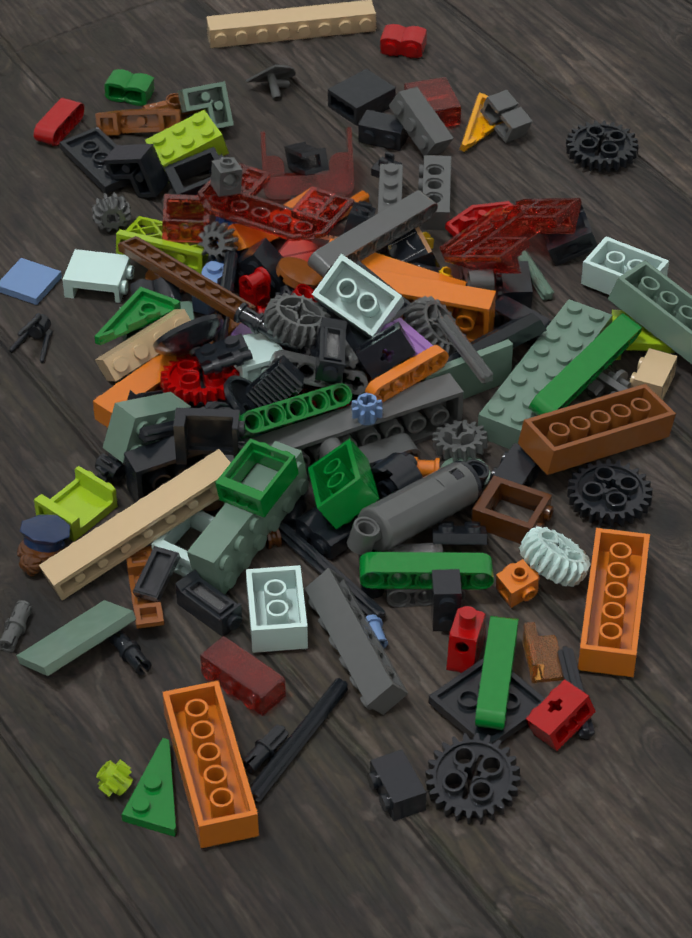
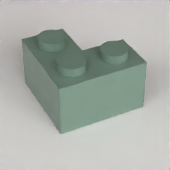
[178,81,234,128]

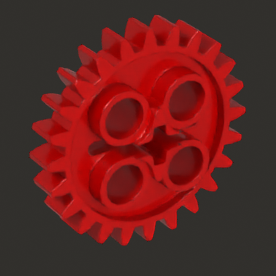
[160,354,240,406]

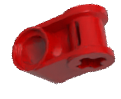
[239,267,271,312]

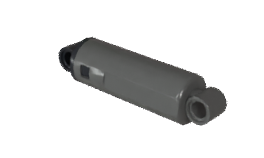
[347,459,489,555]

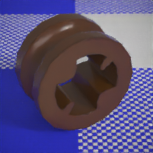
[265,529,282,550]

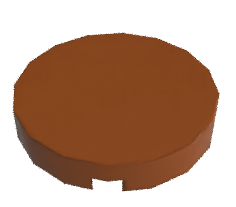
[276,257,323,290]

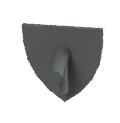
[246,65,296,99]

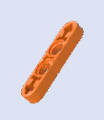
[365,345,449,403]

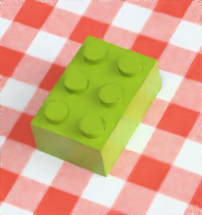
[145,110,229,173]

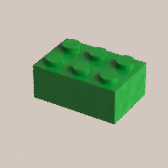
[308,438,379,529]

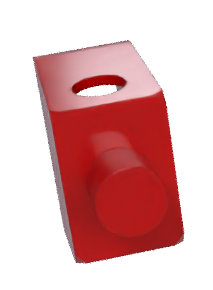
[446,606,486,673]

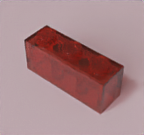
[200,636,286,716]

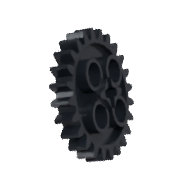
[566,120,639,172]
[567,459,653,528]
[425,733,521,824]

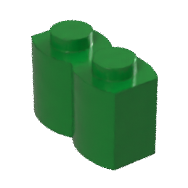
[104,69,154,106]

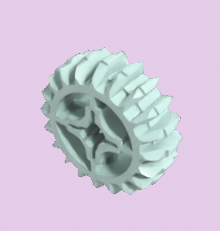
[519,526,591,587]

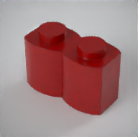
[380,24,427,58]

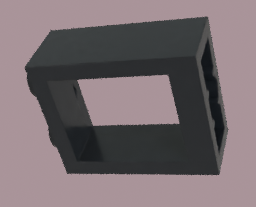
[164,147,224,211]

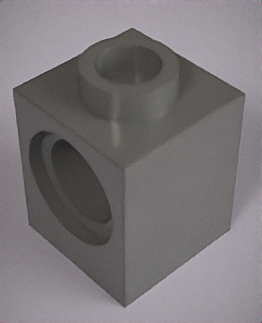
[211,157,242,197]

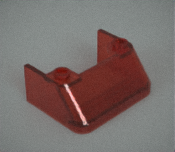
[260,127,354,200]

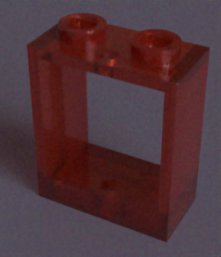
[162,194,210,243]

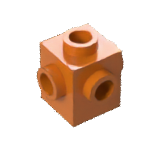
[496,559,540,608]

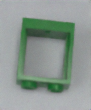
[215,439,299,518]

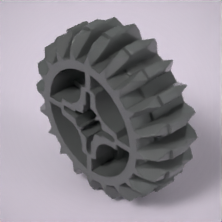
[263,293,331,349]
[404,296,460,355]

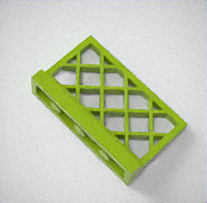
[116,216,209,274]

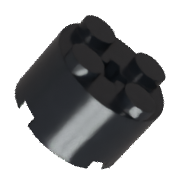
[371,452,423,500]

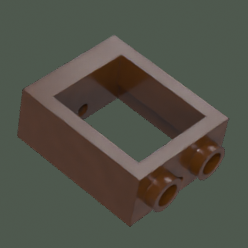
[472,476,554,544]

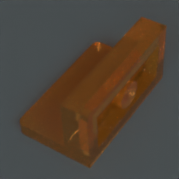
[523,622,564,683]

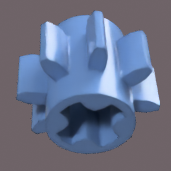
[352,393,383,425]

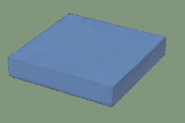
[0,258,62,305]

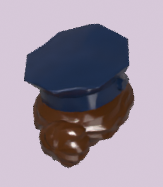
[17,515,70,576]

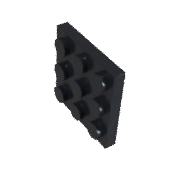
[428,658,545,744]

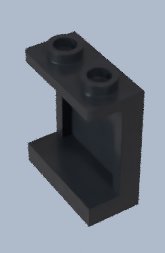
[536,198,598,266]
[173,408,246,464]

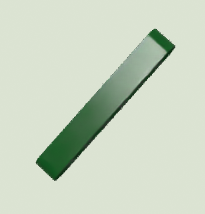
[528,313,643,416]

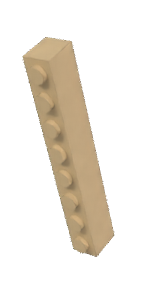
[206,0,376,48]
[39,449,231,600]

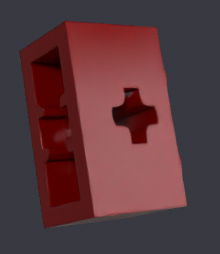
[526,679,596,751]

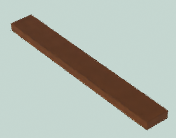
[118,236,256,320]

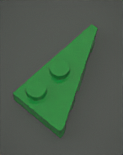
[94,287,181,345]
[122,738,176,837]

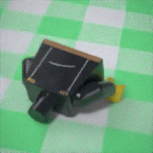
[387,226,453,277]

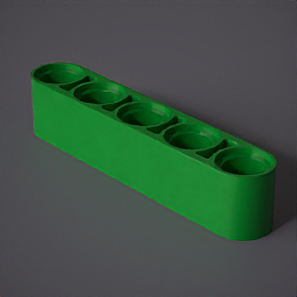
[240,383,352,439]
[359,552,494,590]
[475,616,519,730]

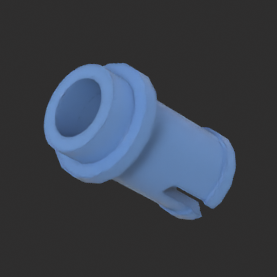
[366,615,388,649]

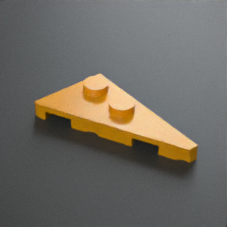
[459,92,504,152]

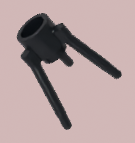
[9,313,53,363]

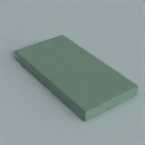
[422,339,513,399]
[16,600,136,676]

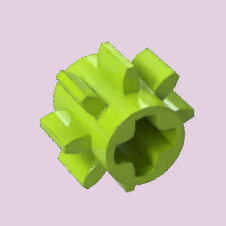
[96,759,133,797]

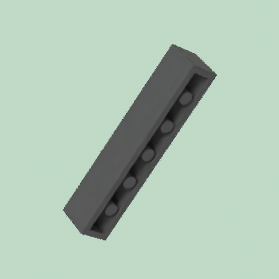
[305,568,408,715]

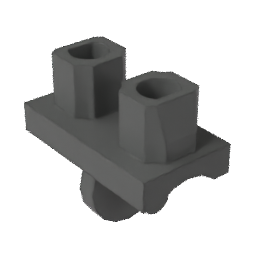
[586,369,631,399]

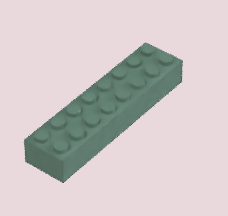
[478,299,613,449]

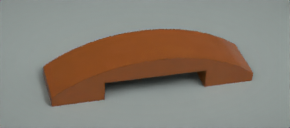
[95,109,182,135]
[126,546,164,629]

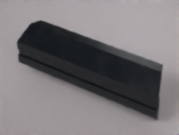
[421,313,547,382]

